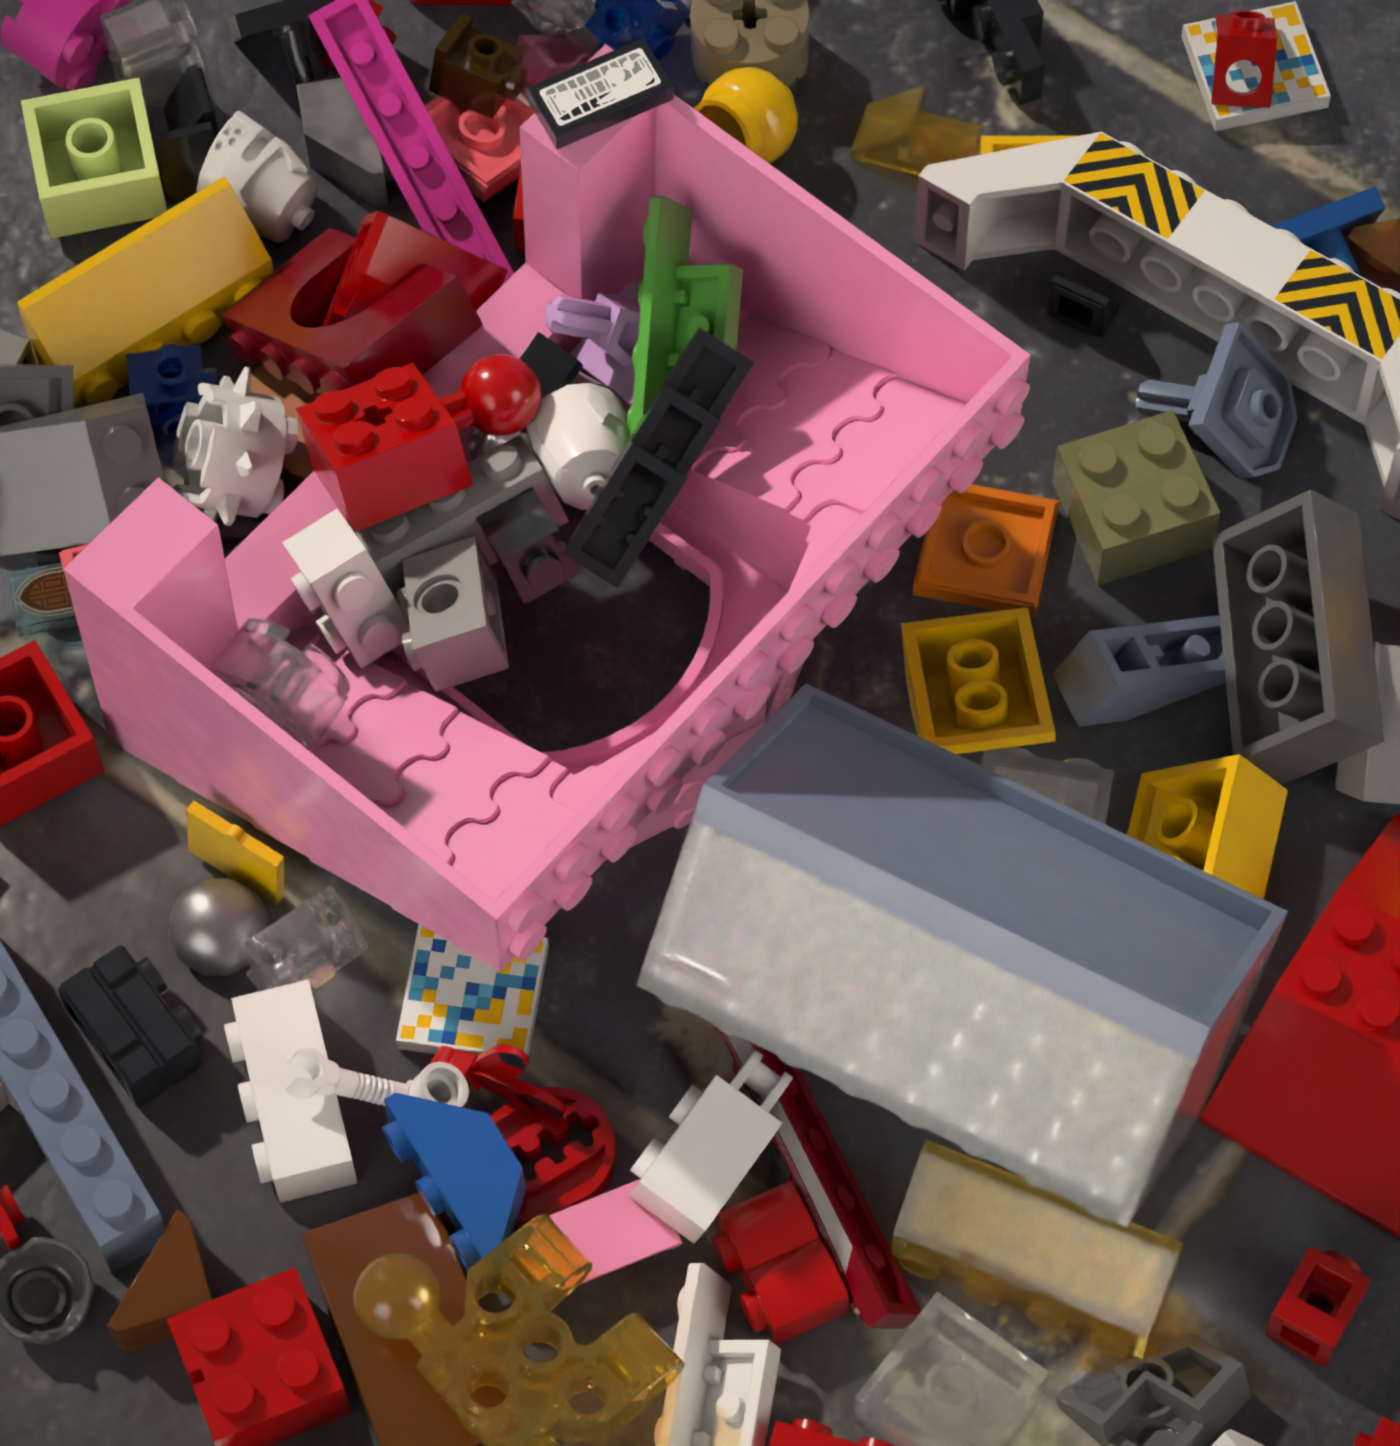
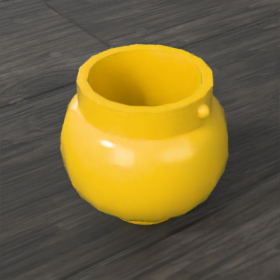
[694,67,798,164]

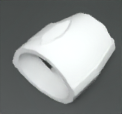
[196,110,317,243]
[526,383,630,510]

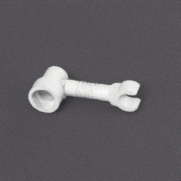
[285,1048,469,1107]

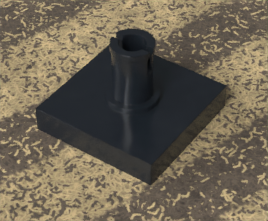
[227,0,335,86]

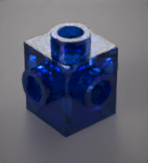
[584,0,691,62]
[126,344,219,437]

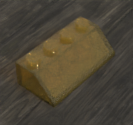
[891,1139,1184,1358]

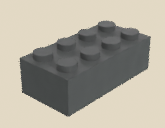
[1212,489,1385,784]

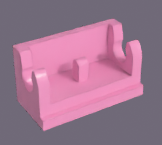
[526,1179,682,1296]

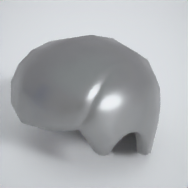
[168,878,271,976]

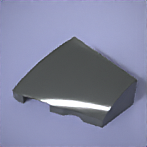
[1056,1333,1251,1446]

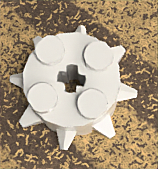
[172,367,298,526]

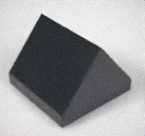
[519,332,583,400]

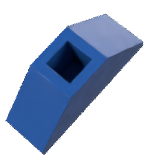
[382,1093,526,1286]

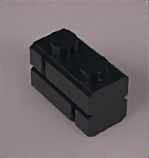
[58,946,204,1107]

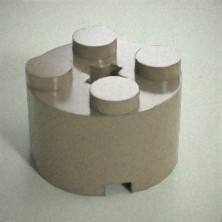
[690,0,809,86]

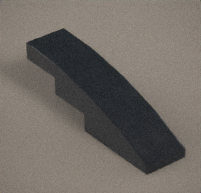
[562,326,754,588]

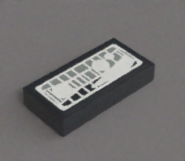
[527,38,674,150]

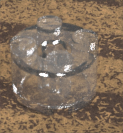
[209,618,350,753]

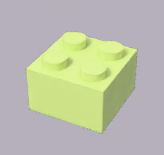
[21,78,167,239]

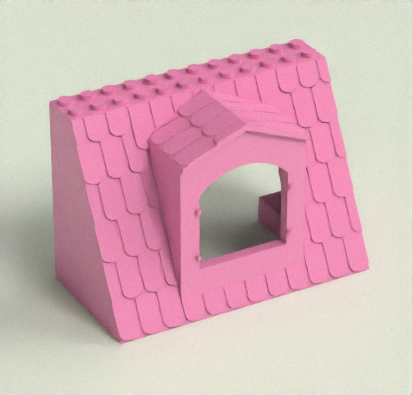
[63,44,1031,972]

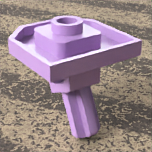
[544,279,642,405]

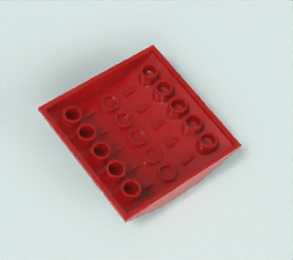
[1199,813,1400,1240]

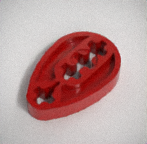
[440,1087,616,1234]

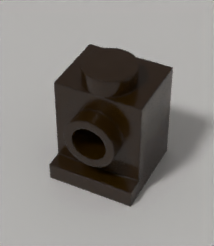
[429,13,528,119]

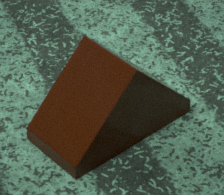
[107,1210,214,1353]

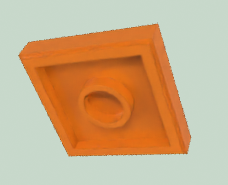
[913,484,1060,618]

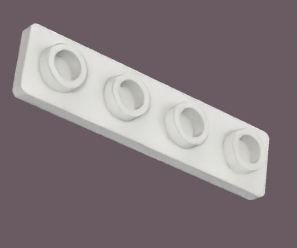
[654,1263,781,1446]

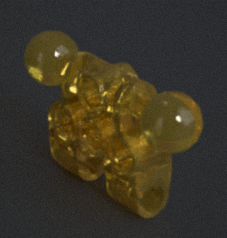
[353,1214,685,1446]

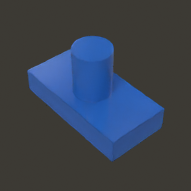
[1271,186,1386,274]

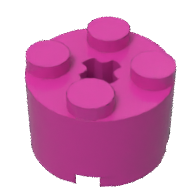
[1,0,135,91]

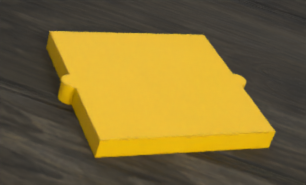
[186,800,284,906]

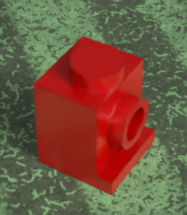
[1265,1246,1371,1368]

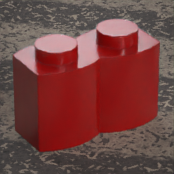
[711,1181,849,1345]

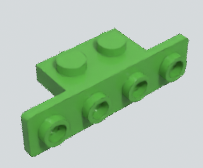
[627,196,743,436]

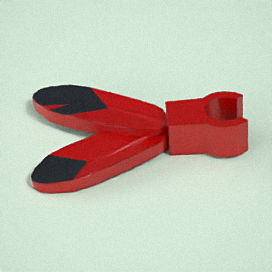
[429,1044,567,1117]

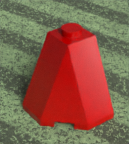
[321,211,508,327]

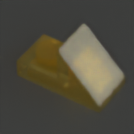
[850,86,981,175]

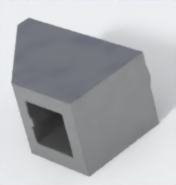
[296,78,395,207]

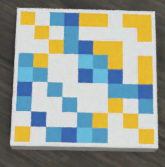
[1181,1,1331,132]
[396,924,549,1057]

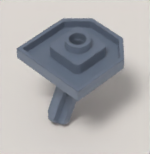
[1136,322,1298,479]

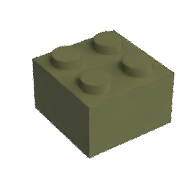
[1052,410,1221,586]

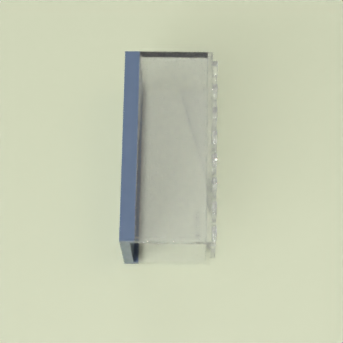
[636,683,1288,1228]

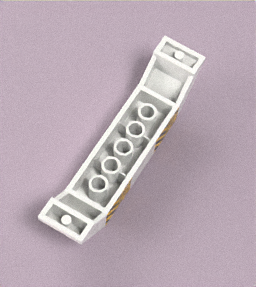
[914,132,1400,520]

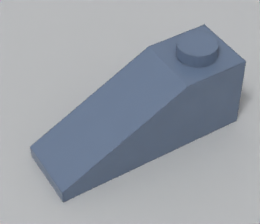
[1051,615,1226,727]

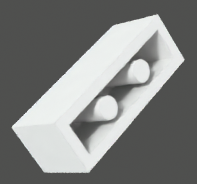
[224,979,358,1203]

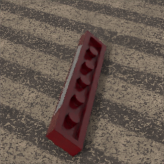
[695,969,923,1329]

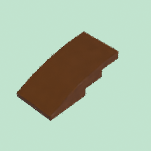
[301,1193,522,1446]

